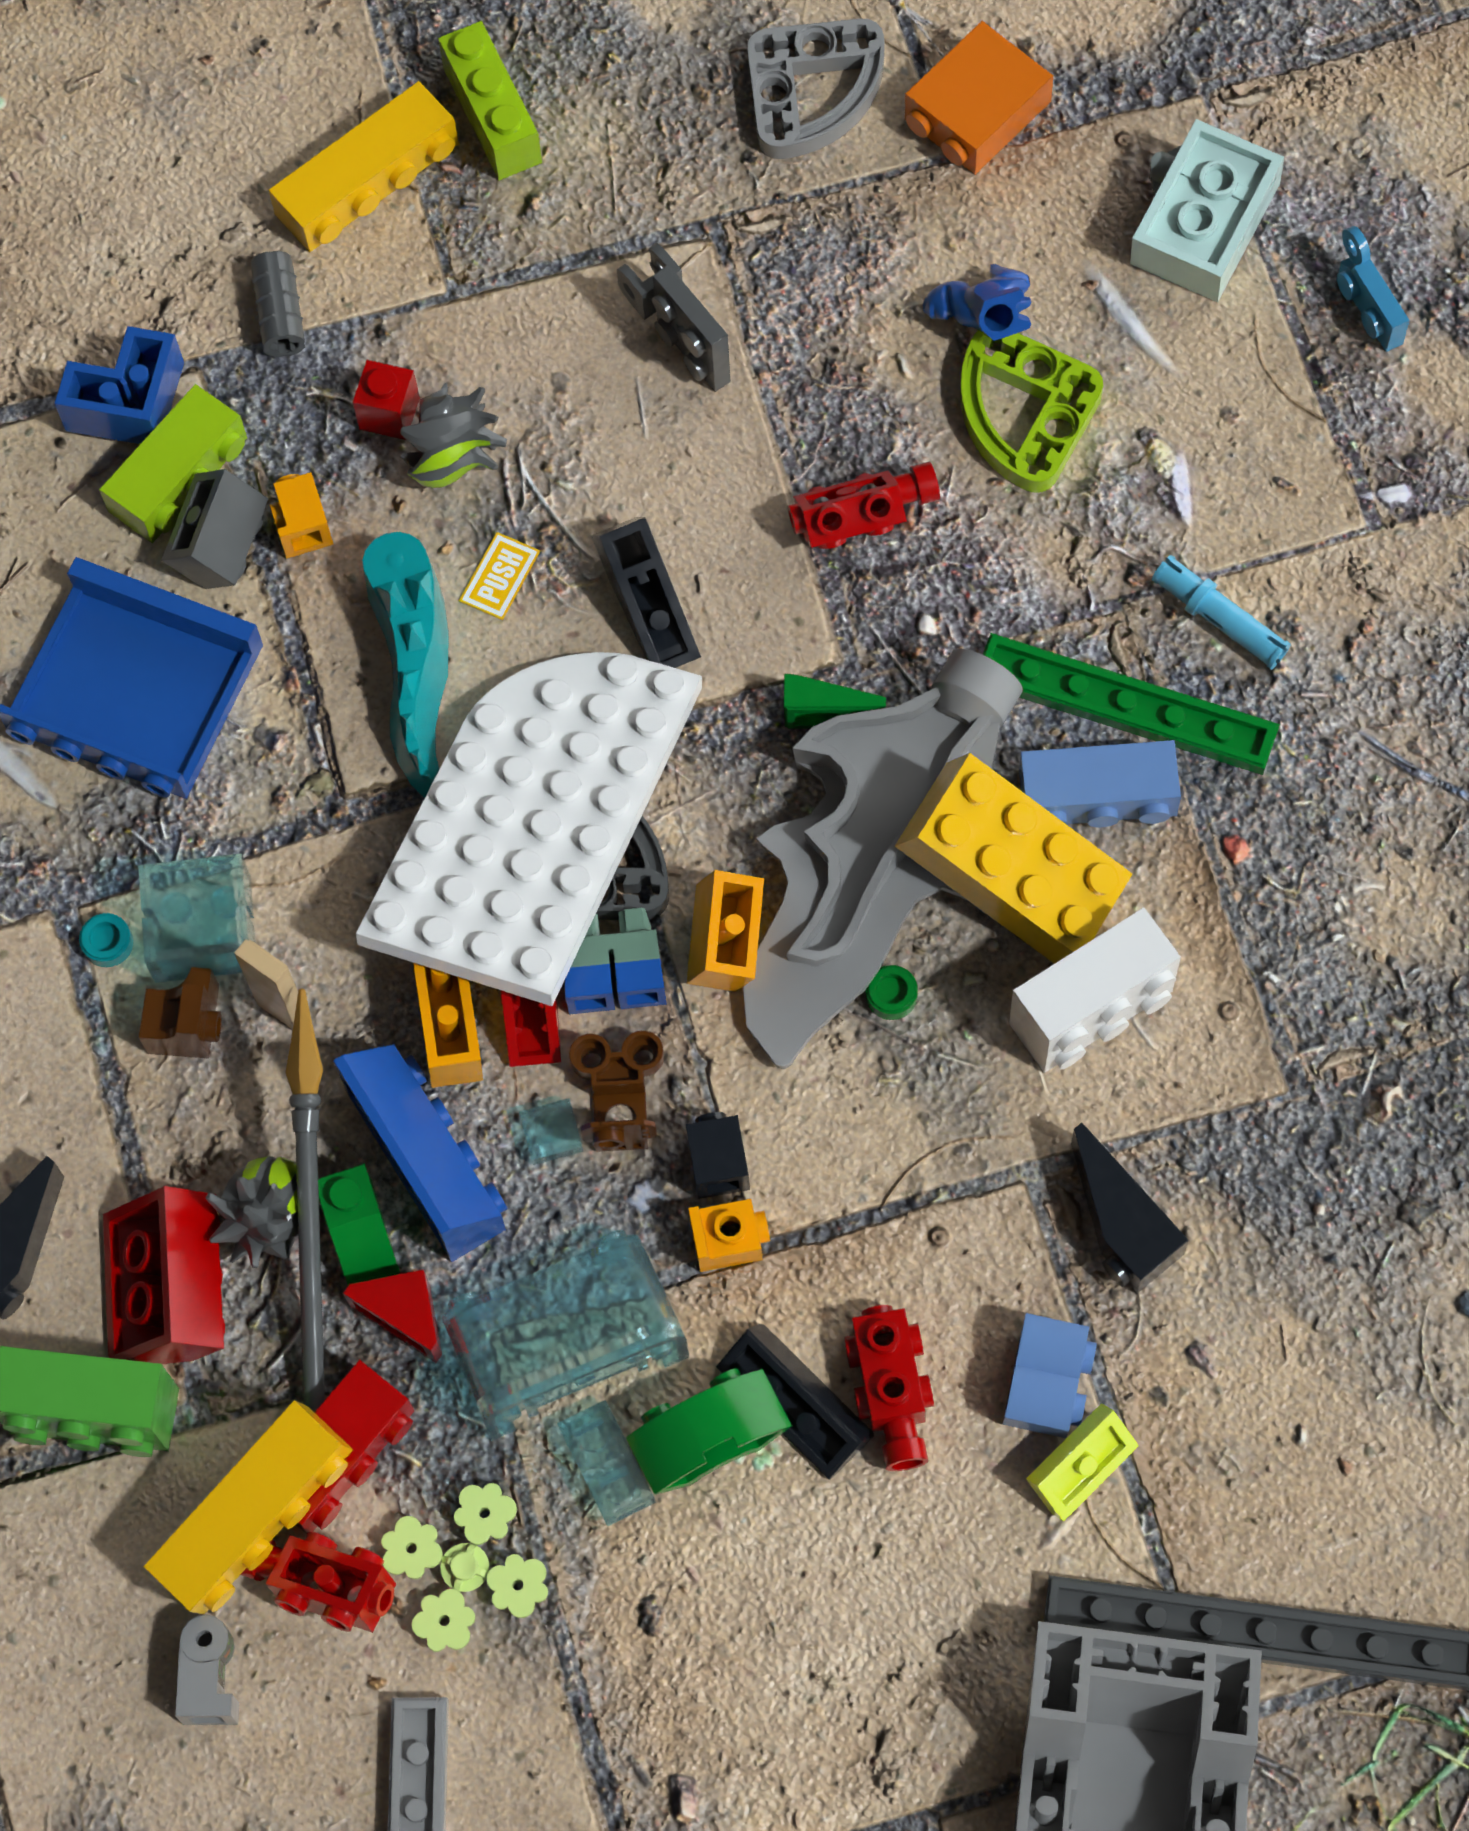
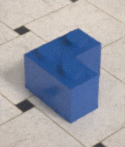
[54,326,184,444]

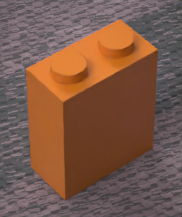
[904,21,1053,175]

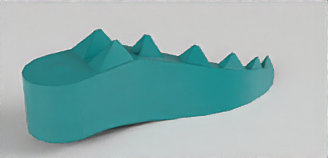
[362,532,449,798]

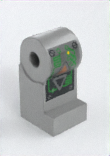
[175,1615,239,1725]

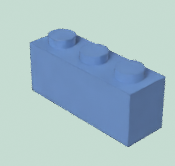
[1019,740,1181,828]

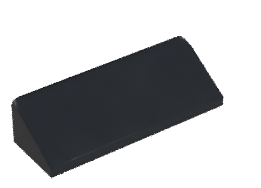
[716,1324,874,1480]

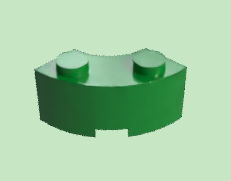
[626,1369,792,1495]

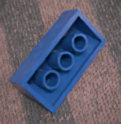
[333,1044,507,1262]

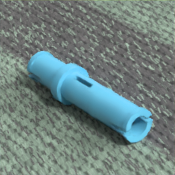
[1152,555,1291,670]

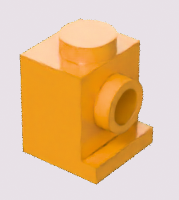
[269,472,334,559]
[688,1199,770,1272]

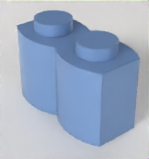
[1002,1313,1097,1438]

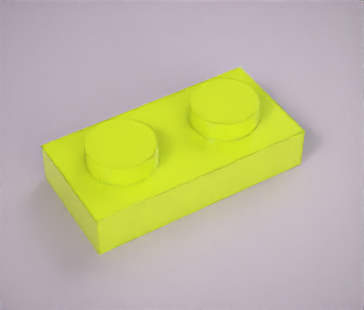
[1026,1403,1139,1522]

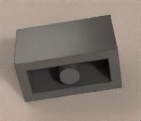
[161,469,269,589]

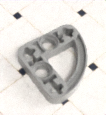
[747,19,884,159]

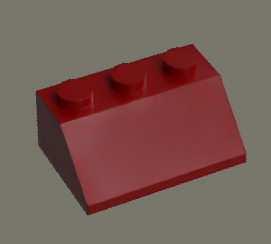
[103,1186,225,1364]

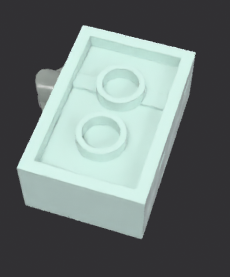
[1130,119,1284,303]

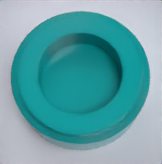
[79,913,133,967]

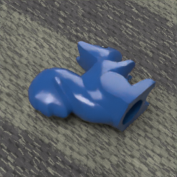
[923,264,1031,341]

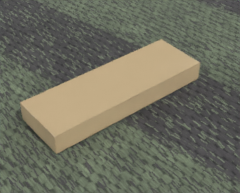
[234,939,298,1030]

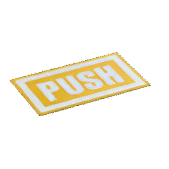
[459,532,540,620]

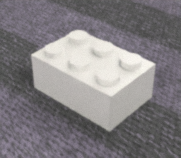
[1009,907,1181,1073]

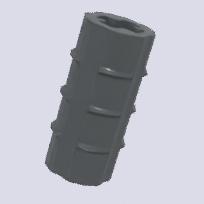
[251,251,305,357]

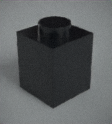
[685,1112,750,1199]

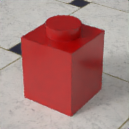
[352,360,420,440]

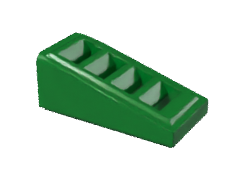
[784,674,886,729]

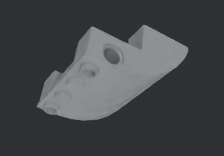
[1014,1621,1262,1831]

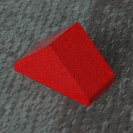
[501,990,561,1067]
[343,1269,442,1363]

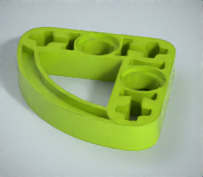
[960,330,1103,493]

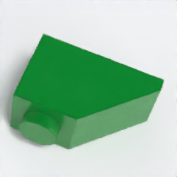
[318,1164,401,1286]

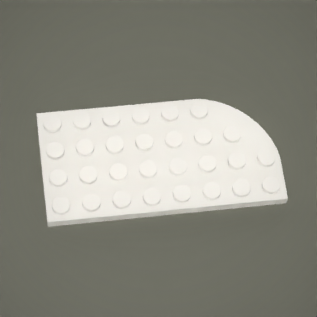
[356,652,702,1006]

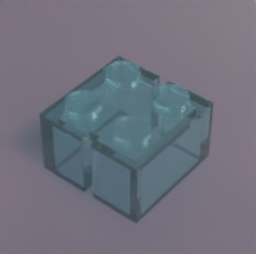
[138,853,256,983]

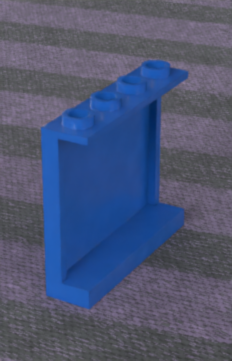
[0,557,263,799]

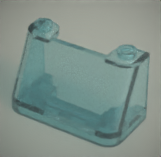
[442,1230,689,1441]

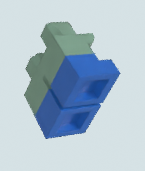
[565,908,667,1015]

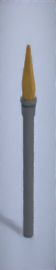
[285,988,325,1412]

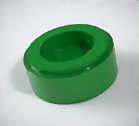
[866,965,918,1020]

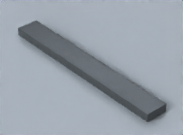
[1044,1575,1469,1691]

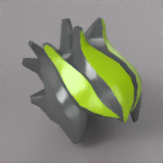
[400,383,507,488]
[206,1156,298,1268]

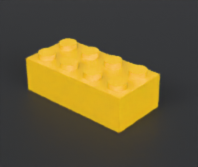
[895,753,1132,964]

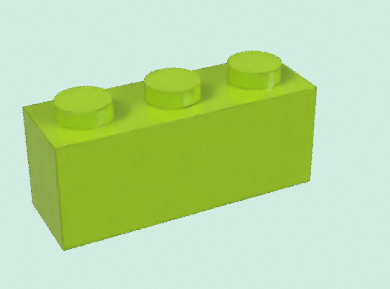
[438,21,542,180]
[99,384,247,544]

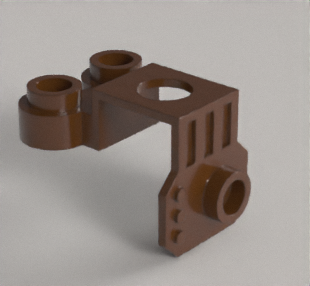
[569,1031,664,1152]

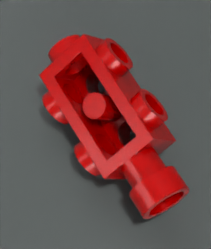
[787,461,940,549]
[844,1305,934,1471]
[240,1532,396,1633]

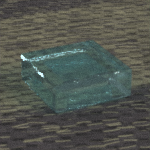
[519,1098,584,1165]

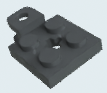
[617,243,731,392]

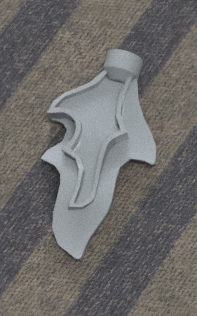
[743,648,1023,1069]

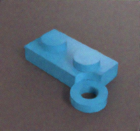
[1337,226,1410,352]

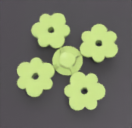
[381,1483,548,1652]

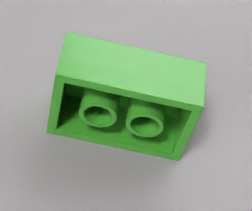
[0,1346,179,1457]

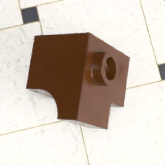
[139,967,222,1059]

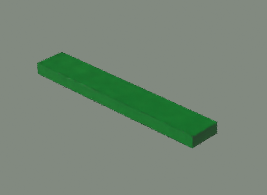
[983,633,1280,775]

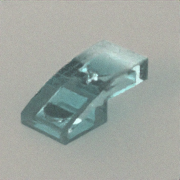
[557,1400,656,1527]

